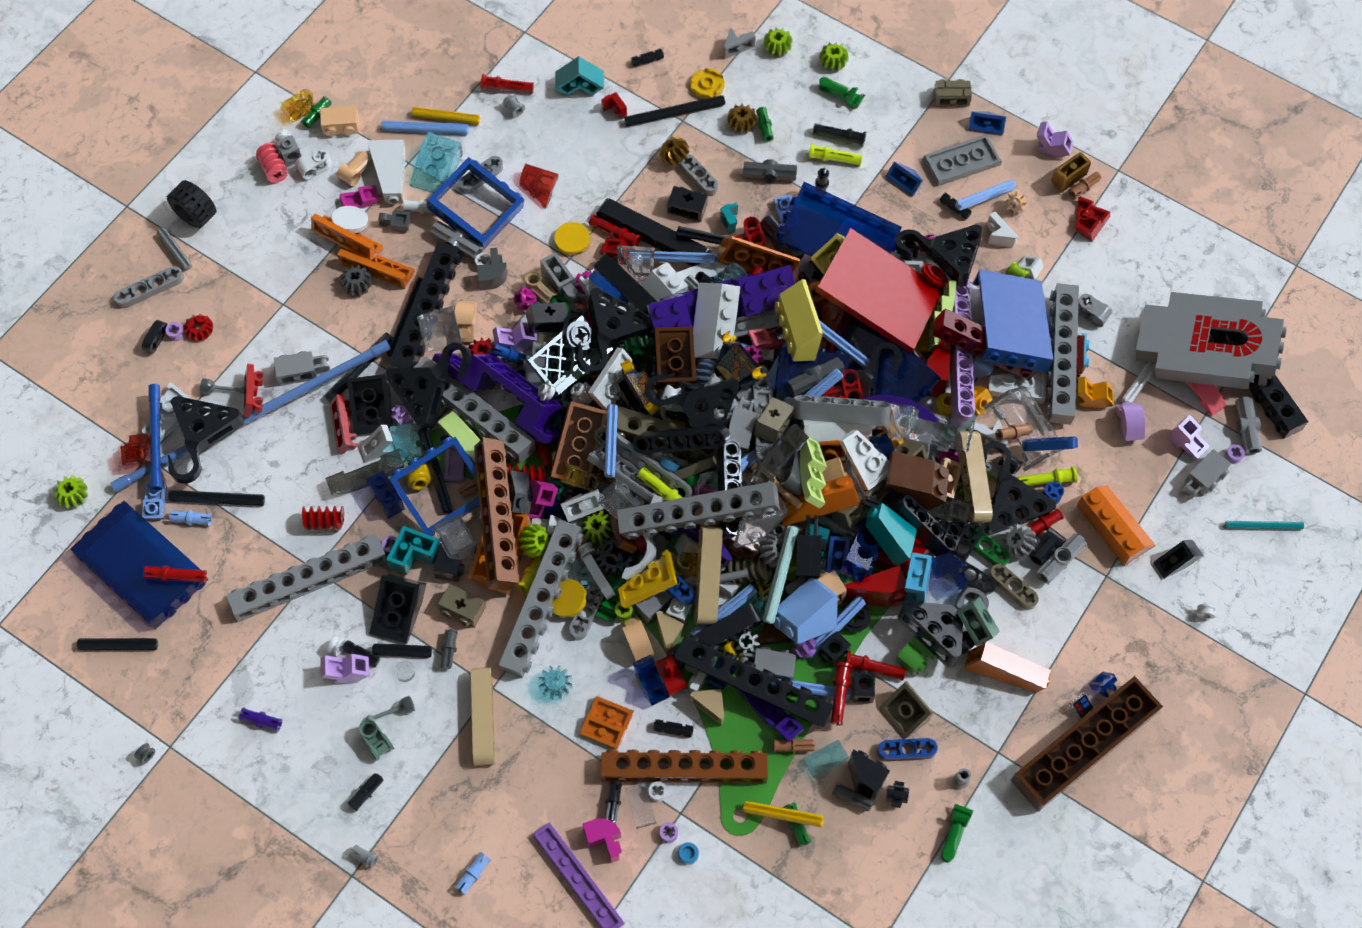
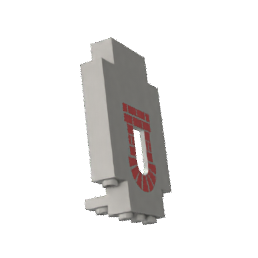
[1136,292,1287,390]

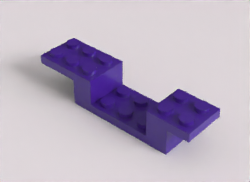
[647,265,795,335]
[432,353,562,444]

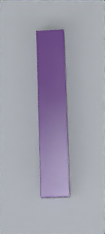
[532,822,625,928]

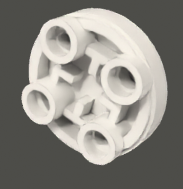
[331,206,368,234]

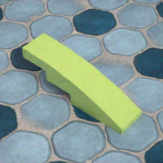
[928,280,956,353]
[438,411,480,467]
[800,434,827,508]

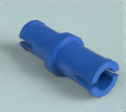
[489,343,527,366]

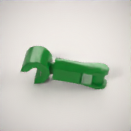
[819,77,865,109]
[595,572,627,623]
[941,803,974,863]

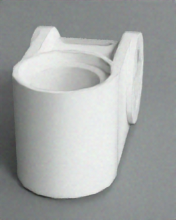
[295,148,332,180]

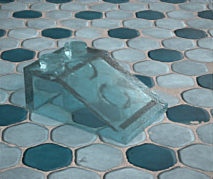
[409,132,463,193]

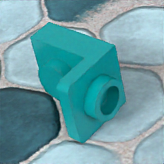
[720,202,738,234]

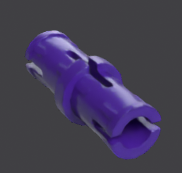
[239,708,282,732]

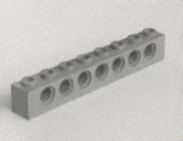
[1046,283,1079,425]
[413,357,536,464]
[617,482,780,539]
[499,519,584,677]
[226,534,387,622]

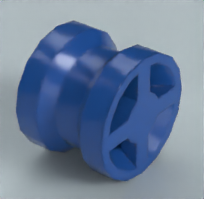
[1042,482,1064,504]

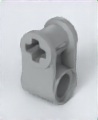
[1078,294,1112,327]

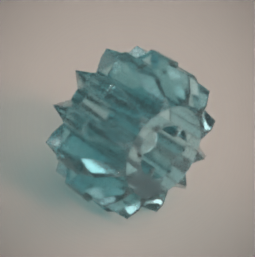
[538,665,573,700]

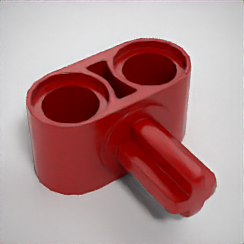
[734,216,766,247]
[824,369,863,400]
[652,655,688,697]

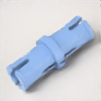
[169,510,212,526]
[454,852,491,895]

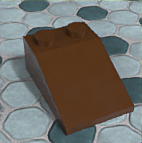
[654,326,696,389]
[887,451,949,510]

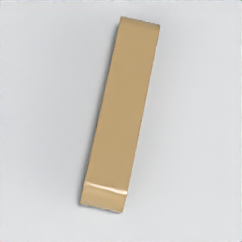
[956,432,993,523]
[694,526,722,625]
[471,667,495,766]

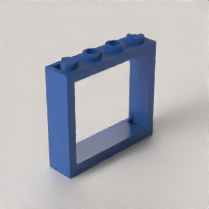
[427,157,524,252]
[389,436,480,536]

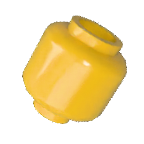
[934,393,952,421]
[405,464,431,490]

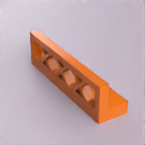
[311,213,383,260]
[337,249,415,289]

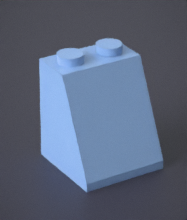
[774,577,838,644]

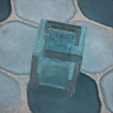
[390,423,422,462]

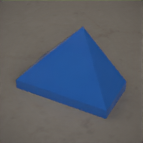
[968,111,1006,134]
[885,161,923,196]

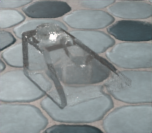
[618,246,655,285]

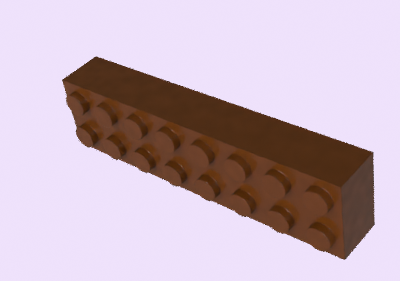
[1011,676,1163,812]

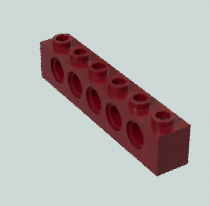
[933,308,1039,381]

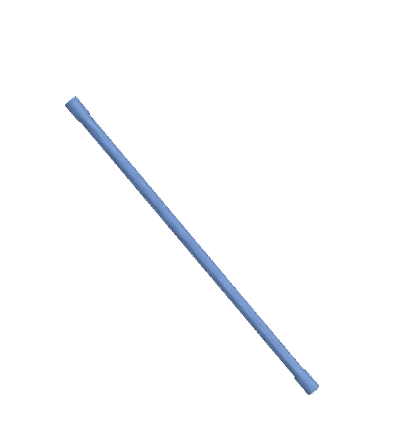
[110,340,391,493]

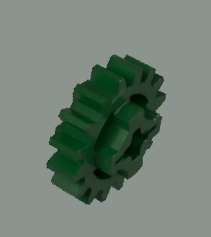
[618,336,655,365]

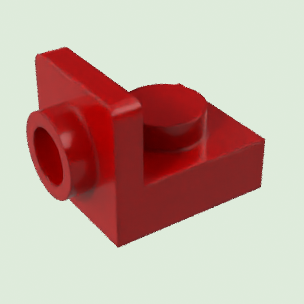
[601,92,627,120]
[600,238,632,264]

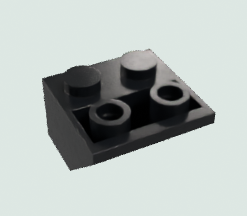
[848,749,890,801]

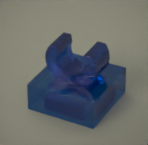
[1088,671,1117,697]

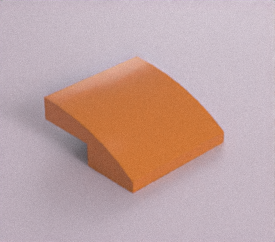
[580,696,634,749]

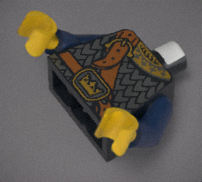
[716,331,766,388]
[614,359,659,415]

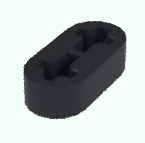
[142,320,168,354]

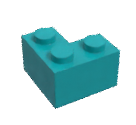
[555,56,604,96]
[386,526,440,575]

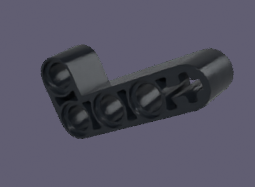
[890,495,962,557]

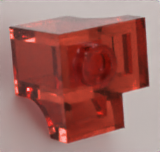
[120,433,151,466]

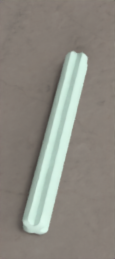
[763,526,799,624]

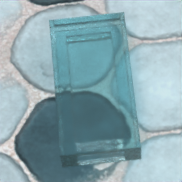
[803,739,849,778]

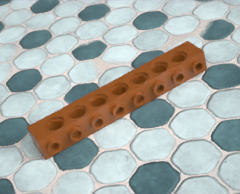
[474,437,519,591]
[601,749,768,783]

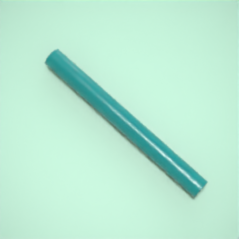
[1225,521,1304,529]

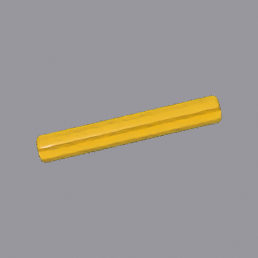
[411,107,480,125]
[743,801,824,827]

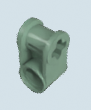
[359,720,395,761]

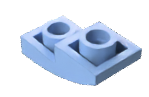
[773,194,800,229]
[142,481,166,519]

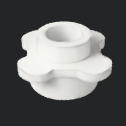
[538,380,555,401]

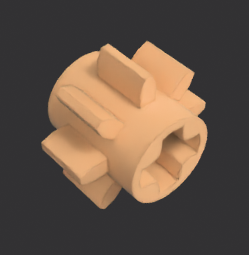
[1005,190,1028,214]

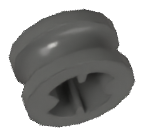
[134,743,156,764]

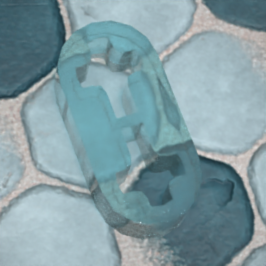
[560,558,592,588]

